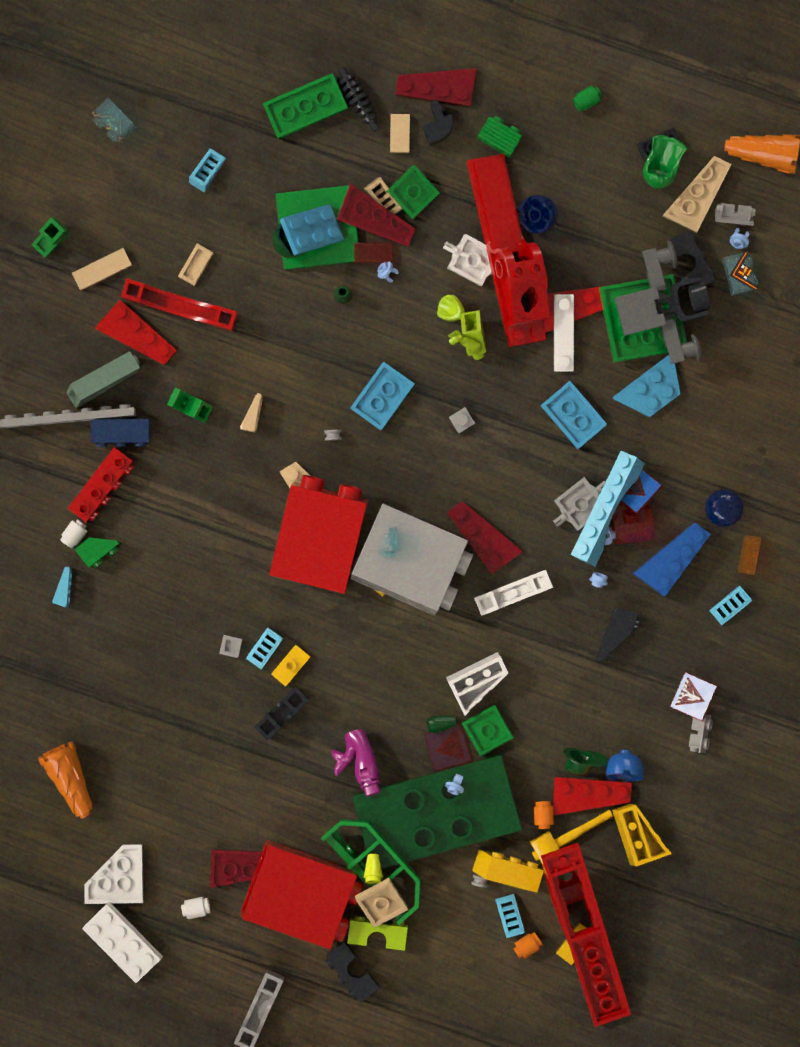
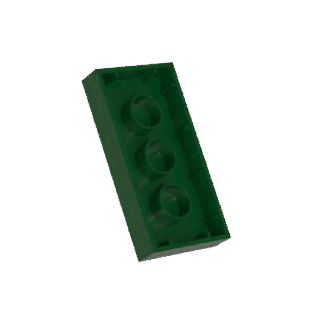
[352,754,522,869]

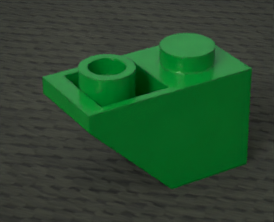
[74,538,121,568]

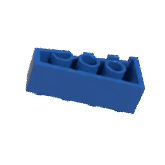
[632,523,711,596]

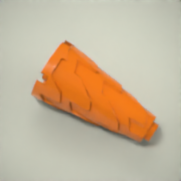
[724,134,800,174]
[38,742,93,819]

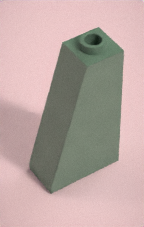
[66,351,140,409]

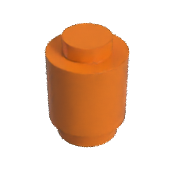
[534,801,554,829]
[513,932,543,959]

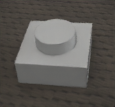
[449,407,475,434]
[219,635,243,658]

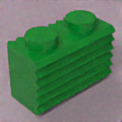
[477,116,522,158]

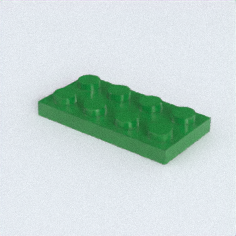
[263,73,348,139]

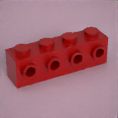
[67,447,134,523]

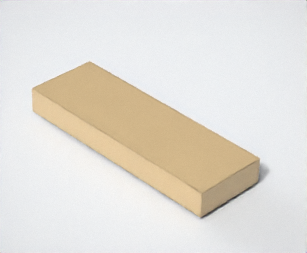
[72,248,132,291]

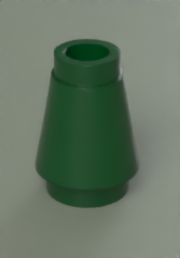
[334,285,353,304]
[427,715,456,734]

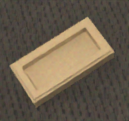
[390,114,410,153]
[178,244,214,286]

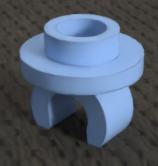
[730,228,749,249]
[377,261,399,282]
[445,774,464,795]

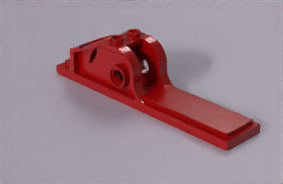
[466,154,550,347]
[541,843,631,1027]

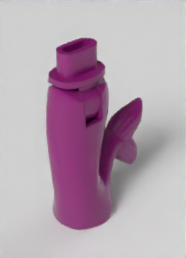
[332,729,380,797]

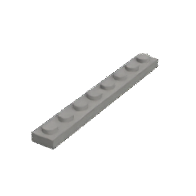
[0,404,136,429]

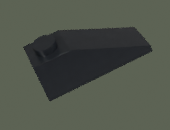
[595,606,640,662]

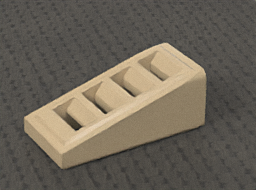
[364,177,402,215]
[240,393,263,433]

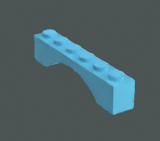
[571,451,645,567]

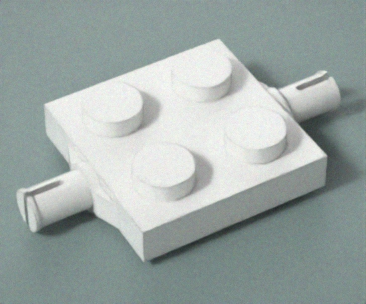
[443,234,492,286]

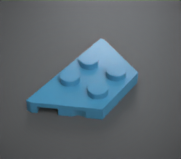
[612,355,680,417]

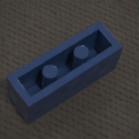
[91,419,151,447]

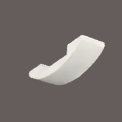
[474,570,553,616]

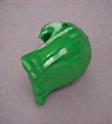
[643,134,687,189]

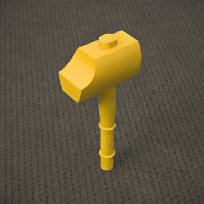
[530,810,613,864]

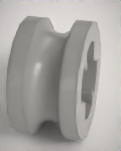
[324,430,342,441]
[471,874,488,888]

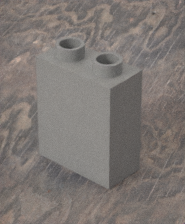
[350,504,473,616]

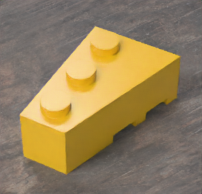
[612,804,671,866]
[472,849,544,893]

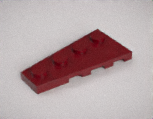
[210,849,262,888]

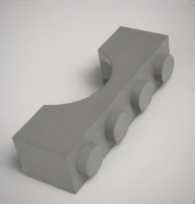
[234,969,285,1047]

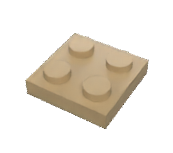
[355,878,408,928]

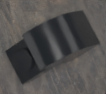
[423,99,453,146]

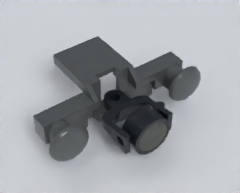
[614,241,711,365]

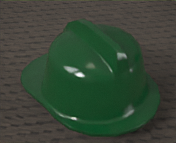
[563,748,608,775]

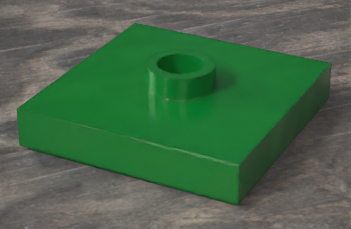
[386,165,440,219]
[462,704,514,757]

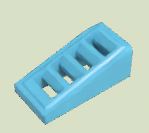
[189,148,226,192]
[52,567,72,608]
[709,586,752,625]
[246,627,284,669]
[495,894,525,938]

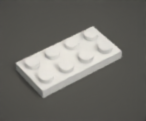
[82,902,163,983]

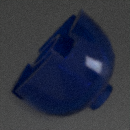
[519,195,558,234]
[705,489,744,527]

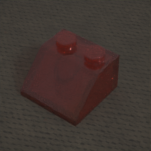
[612,500,654,545]

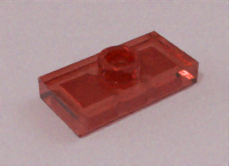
[353,243,393,263]

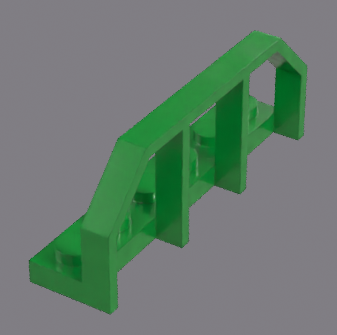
[321,819,421,925]

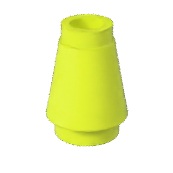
[364,854,383,884]

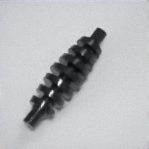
[338,67,379,132]

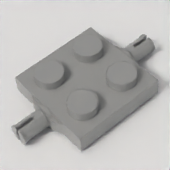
[553,477,605,531]

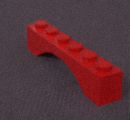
[121,278,238,332]

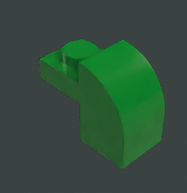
[32,217,70,258]
[167,387,213,423]

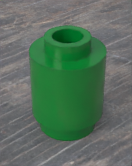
[572,85,602,112]

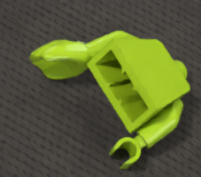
[437,295,486,360]

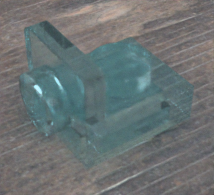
[378,527,399,557]

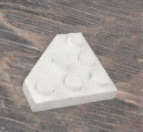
[84,844,143,904]

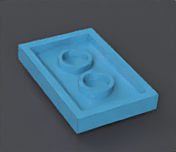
[280,204,344,256]
[350,362,414,431]
[541,381,607,450]

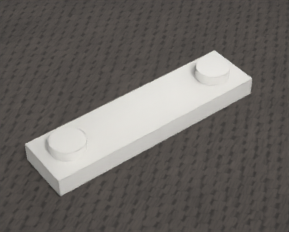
[554,294,574,371]

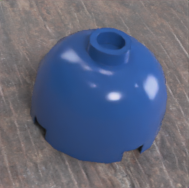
[606,750,644,782]

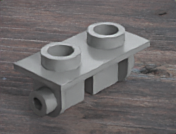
[715,203,756,226]
[689,715,713,753]

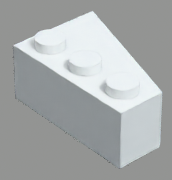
[446,652,508,715]

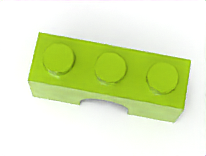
[347,915,408,951]

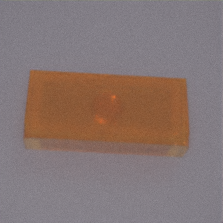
[738,535,762,575]

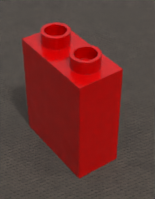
[269,475,368,594]
[240,840,362,949]

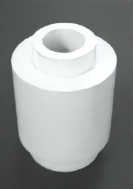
[60,519,88,549]
[181,897,211,919]

